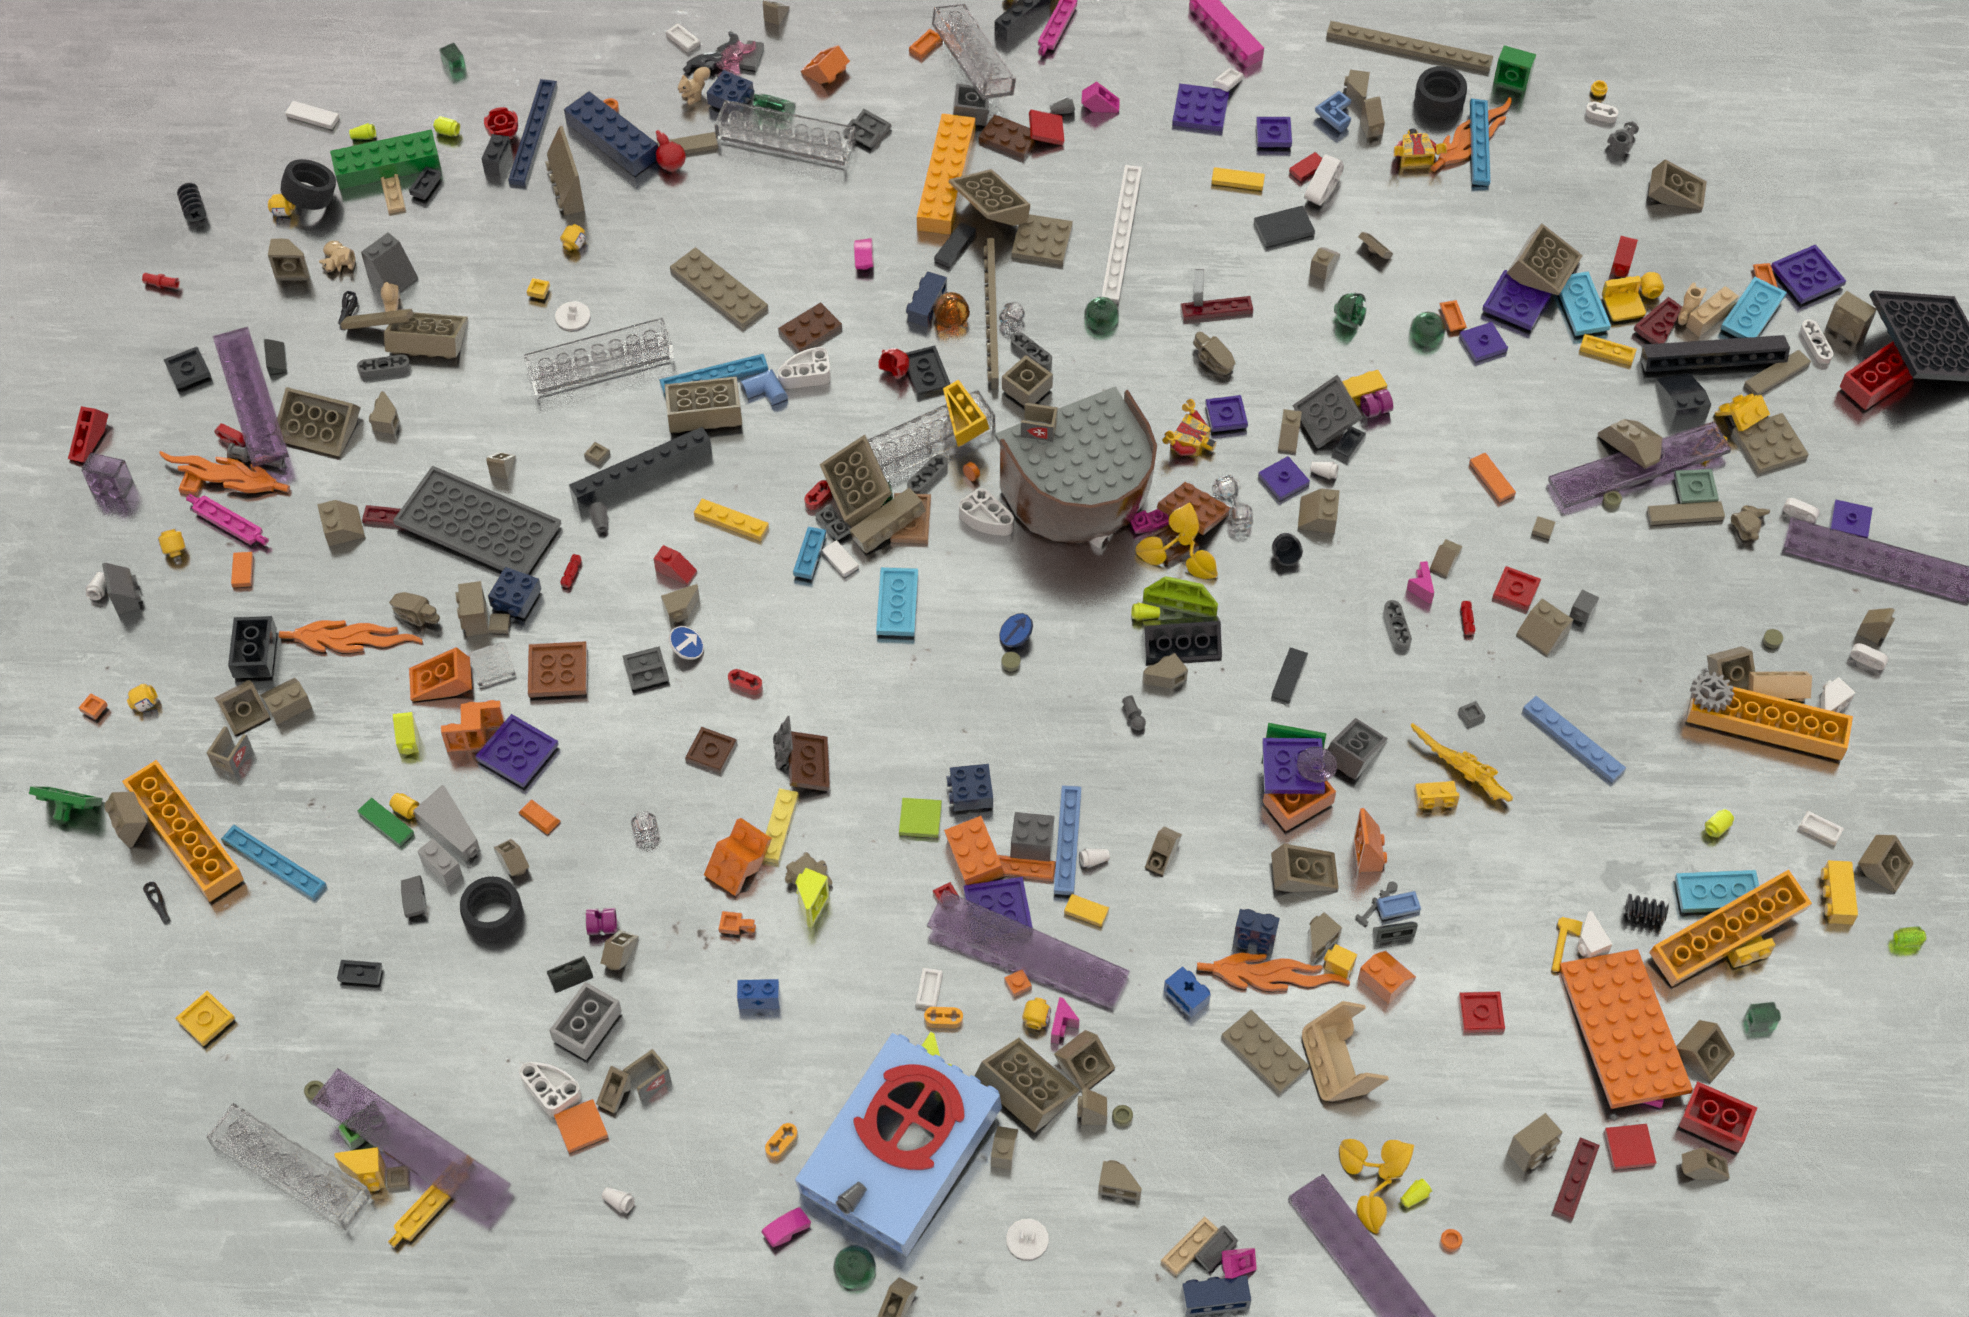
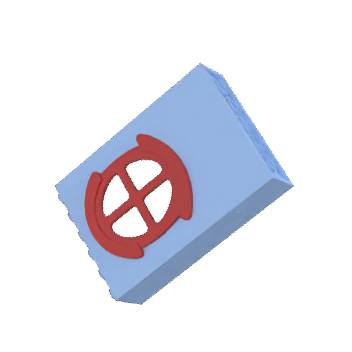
[795,1032,1002,1257]

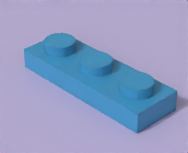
[793,526,826,579]

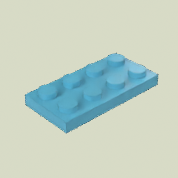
[1559,271,1611,336]
[1720,277,1787,338]
[876,567,918,636]
[1675,870,1759,913]

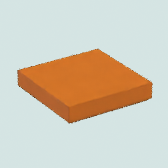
[554,1099,608,1153]

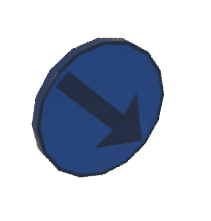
[999,613,1033,647]

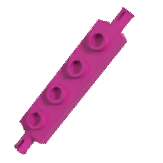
[1038,0,1078,55]
[186,494,269,546]

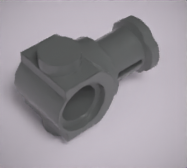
[1607,121,1639,155]

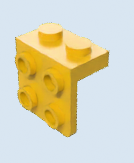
[1601,276,1646,321]
[1714,394,1770,431]
[1727,936,1776,968]

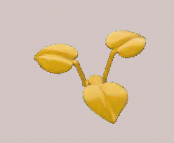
[1135,503,1218,579]
[1339,1139,1414,1234]

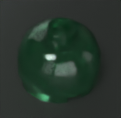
[1334,292,1366,329]
[1084,296,1119,333]
[1409,311,1446,348]
[833,1245,876,1290]

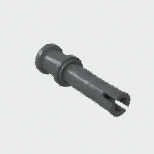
[227,443,285,469]

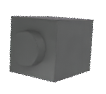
[1569,589,1599,624]

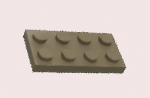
[1221,1009,1309,1095]

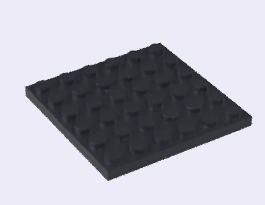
[1869,290,1969,381]

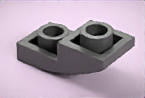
[815,505,851,541]
[401,875,425,918]

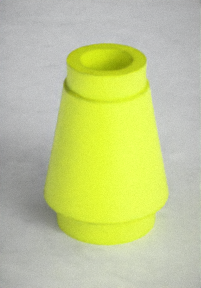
[349,123,376,140]
[1131,602,1160,621]
[1400,1178,1432,1208]

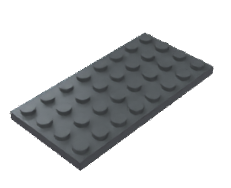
[393,466,561,574]

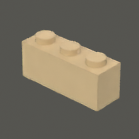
[1686,286,1739,337]
[1748,671,1812,701]

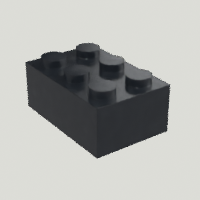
[228,616,277,678]

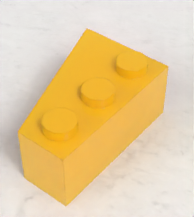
[943,379,989,447]

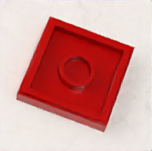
[1029,109,1065,145]
[1492,566,1541,611]
[1458,991,1505,1033]
[1604,1123,1657,1170]

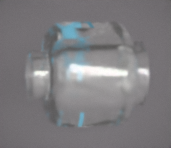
[999,302,1025,329]
[1212,475,1241,501]
[1228,502,1253,531]
[631,811,659,842]

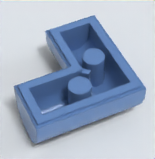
[1315,91,1351,132]
[740,369,788,405]

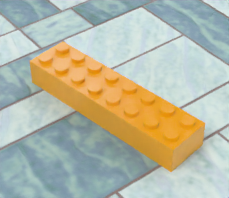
[917,113,975,235]
[1686,685,1853,760]
[122,760,244,902]
[1649,869,1812,987]

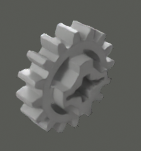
[1690,672,1734,712]

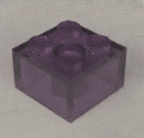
[81,452,134,499]

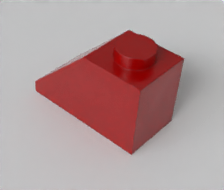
[1610,236,1638,278]
[653,545,697,586]

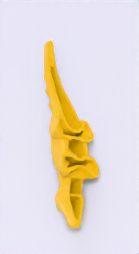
[1411,723,1513,802]

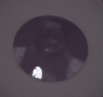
[1297,747,1337,782]

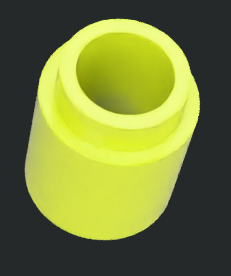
[433,116,460,137]
[1705,809,1734,838]

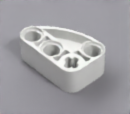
[1304,154,1344,206]
[778,347,831,389]
[959,488,1014,536]
[519,1062,582,1118]

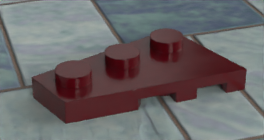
[1634,296,1682,344]

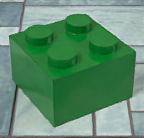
[1493,45,1536,92]

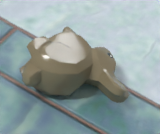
[1731,505,1770,541]
[785,852,833,886]

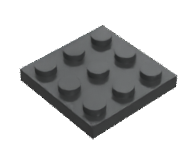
[1292,375,1364,449]

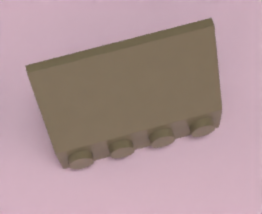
[545,126,585,215]
[948,169,1031,226]
[1507,223,1583,295]
[384,312,468,359]
[664,376,742,433]
[271,387,361,457]
[819,435,892,527]
[975,1038,1080,1132]

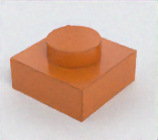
[78,693,108,720]
[1004,969,1032,997]

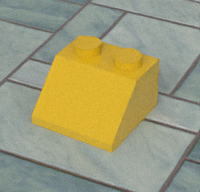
[335,1147,386,1191]

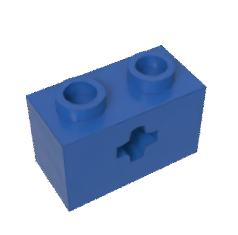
[1164,966,1211,1018]
[737,979,780,1009]

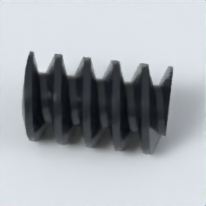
[177,183,206,222]
[1624,894,1669,927]

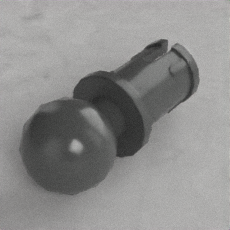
[1122,695,1146,730]

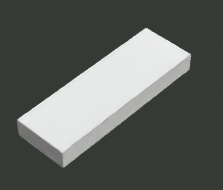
[285,101,340,130]

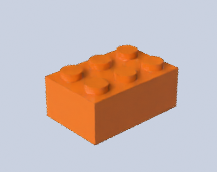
[1263,777,1336,831]
[944,816,1005,885]

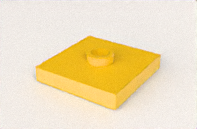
[175,991,235,1046]

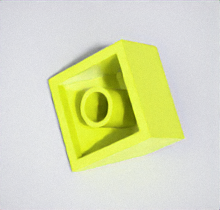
[795,868,829,928]

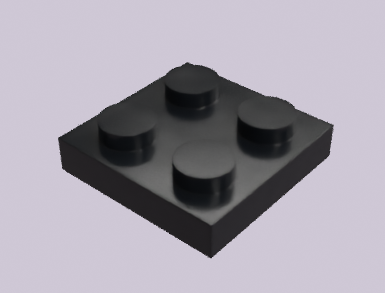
[163,346,211,389]

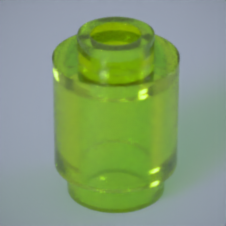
[1893,926,1926,948]

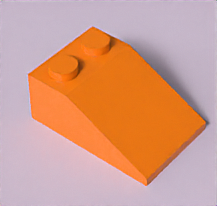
[409,647,472,701]
[1354,808,1387,872]

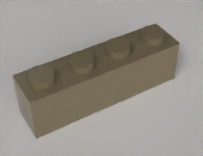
[850,488,925,553]

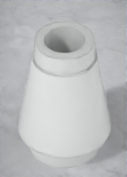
[1310,461,1339,480]
[86,572,106,600]
[1079,849,1110,868]
[602,1187,635,1213]

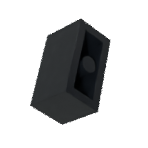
[481,134,512,176]

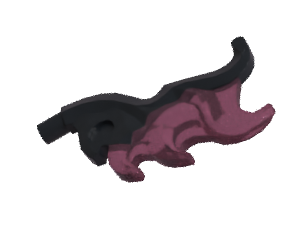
[683,31,756,73]

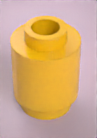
[389,793,419,819]

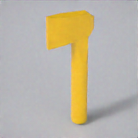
[1552,917,1583,972]

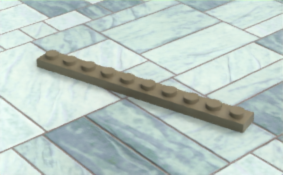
[1326,21,1493,72]
[984,238,999,389]

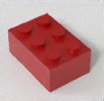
[1678,1081,1758,1153]

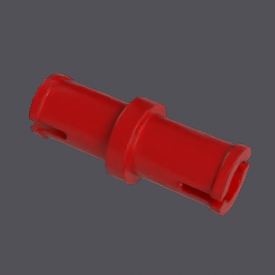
[142,272,180,289]

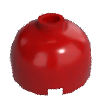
[484,107,519,140]

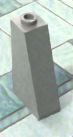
[413,785,480,862]

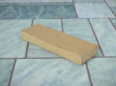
[381,174,406,214]
[1161,1216,1218,1277]

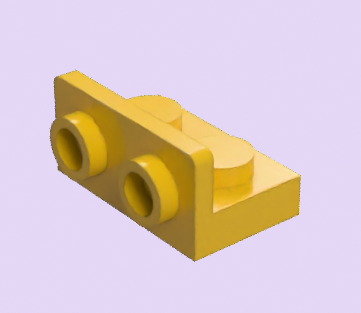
[1414,781,1460,809]

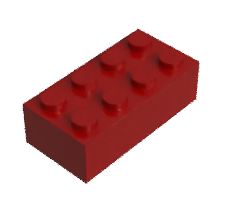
[1840,341,1913,410]

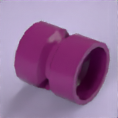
[1360,389,1394,418]
[586,908,617,935]

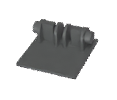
[773,716,793,769]

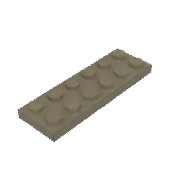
[670,247,768,329]

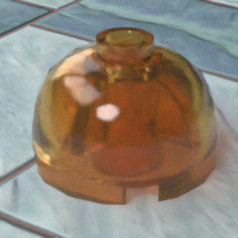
[934,292,970,328]

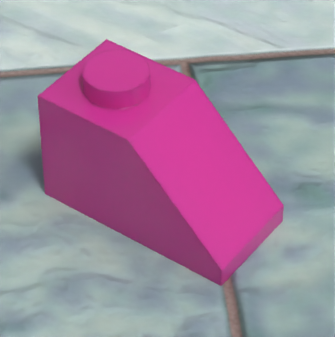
[1081,81,1120,113]

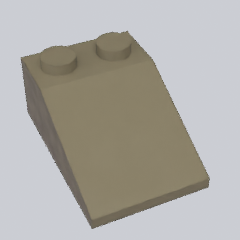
[1648,159,1707,210]
[1271,843,1339,892]

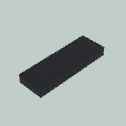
[934,222,976,267]
[1272,647,1308,702]

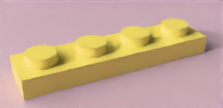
[763,788,799,864]

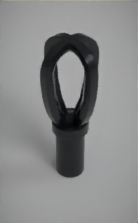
[338,291,358,326]
[143,882,169,921]

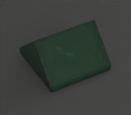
[753,94,796,122]

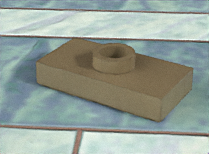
[1358,232,1393,259]

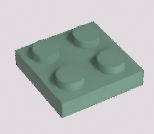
[1674,469,1719,504]

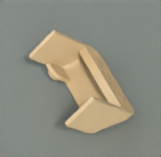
[1302,1001,1389,1101]

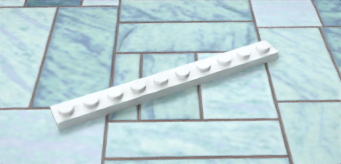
[1101,165,1142,304]

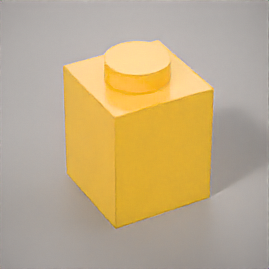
[1324,944,1358,979]

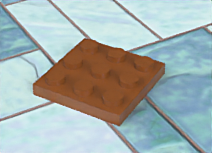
[1157,482,1232,535]
[528,641,587,697]

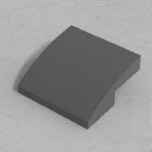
[843,108,892,148]
[622,646,669,690]

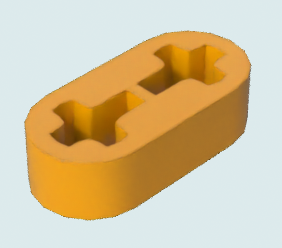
[924,1007,963,1029]
[765,1123,798,1160]

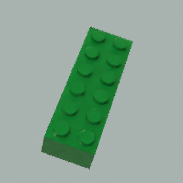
[330,129,441,190]

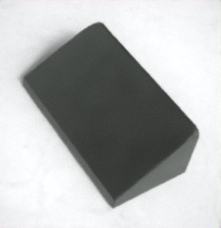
[264,339,287,374]
[1373,921,1418,941]
[546,956,593,992]

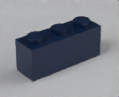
[906,271,947,327]
[1181,1275,1252,1316]

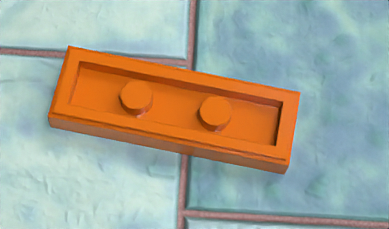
[1469,453,1516,503]
[998,855,1056,882]

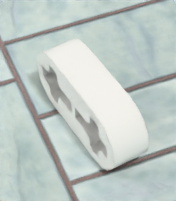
[1585,102,1619,123]
[1783,498,1820,523]
[1850,643,1889,670]

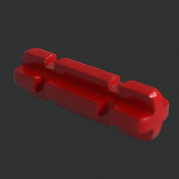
[560,554,582,588]
[1461,601,1476,636]

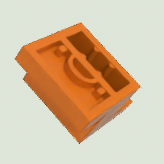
[441,700,505,752]
[704,818,772,896]

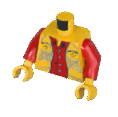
[1393,128,1447,167]
[1162,399,1217,456]

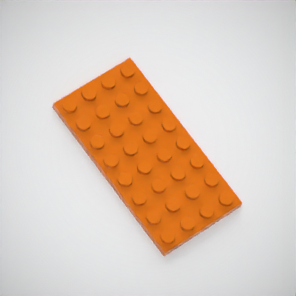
[1560,949,1693,1109]

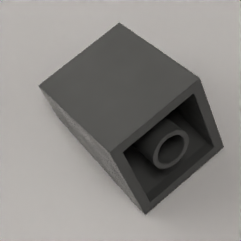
[361,232,418,292]

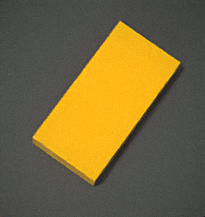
[1064,894,1109,927]

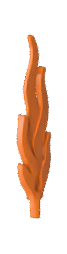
[1431,97,1511,172]
[159,451,290,493]
[279,620,423,653]
[1197,953,1350,992]

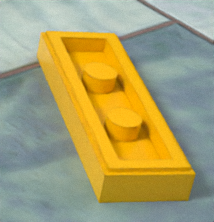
[1211,167,1265,191]
[1579,334,1637,366]

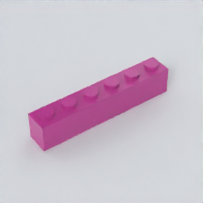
[1189,0,1264,67]

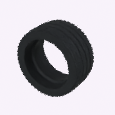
[1415,66,1467,119]
[280,159,336,210]
[460,876,523,941]

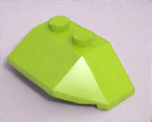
[1142,576,1218,617]

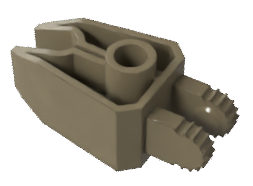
[1193,331,1236,375]
[389,592,440,626]

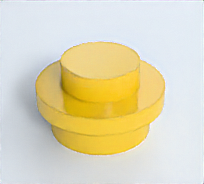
[1591,80,1608,96]

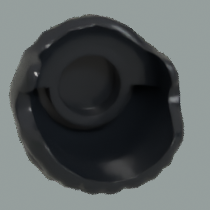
[1272,533,1303,566]

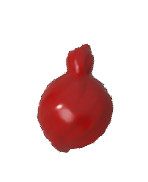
[656,130,686,173]
[878,348,910,379]

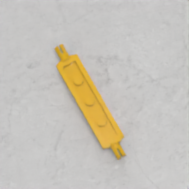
[388,1156,475,1248]

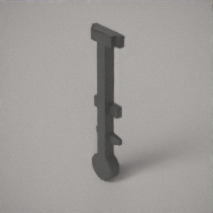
[1355,881,1398,925]

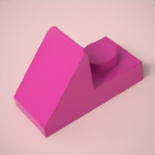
[1407,561,1435,603]
[1051,997,1080,1044]
[1222,1248,1257,1278]

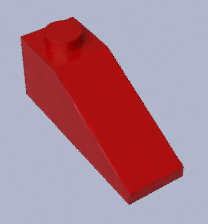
[68,406,109,463]

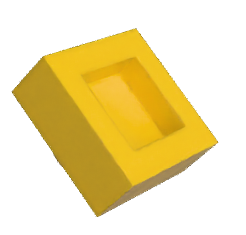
[527,278,550,299]

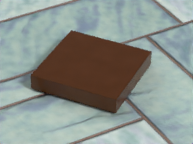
[1147,524,1199,566]
[685,727,737,774]

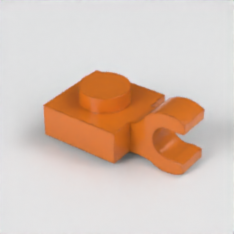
[718,911,756,935]

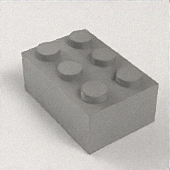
[549,982,622,1060]

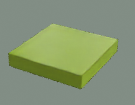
[899,798,942,838]

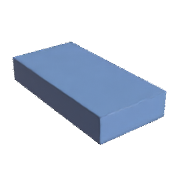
[1376,891,1421,920]

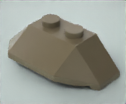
[1597,419,1662,469]

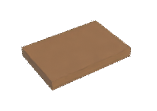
[891,493,931,544]

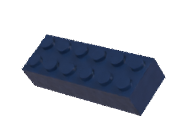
[564,91,658,176]

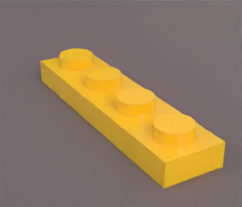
[694,498,769,541]

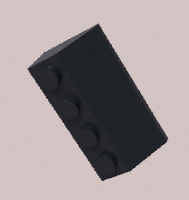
[1142,616,1222,663]

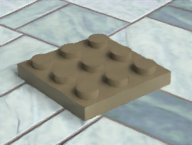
[1012,214,1073,265]
[1733,413,1809,474]

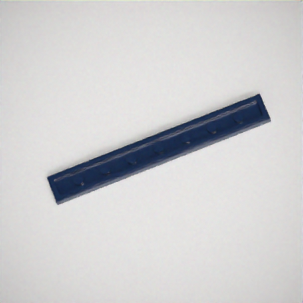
[508,79,557,186]

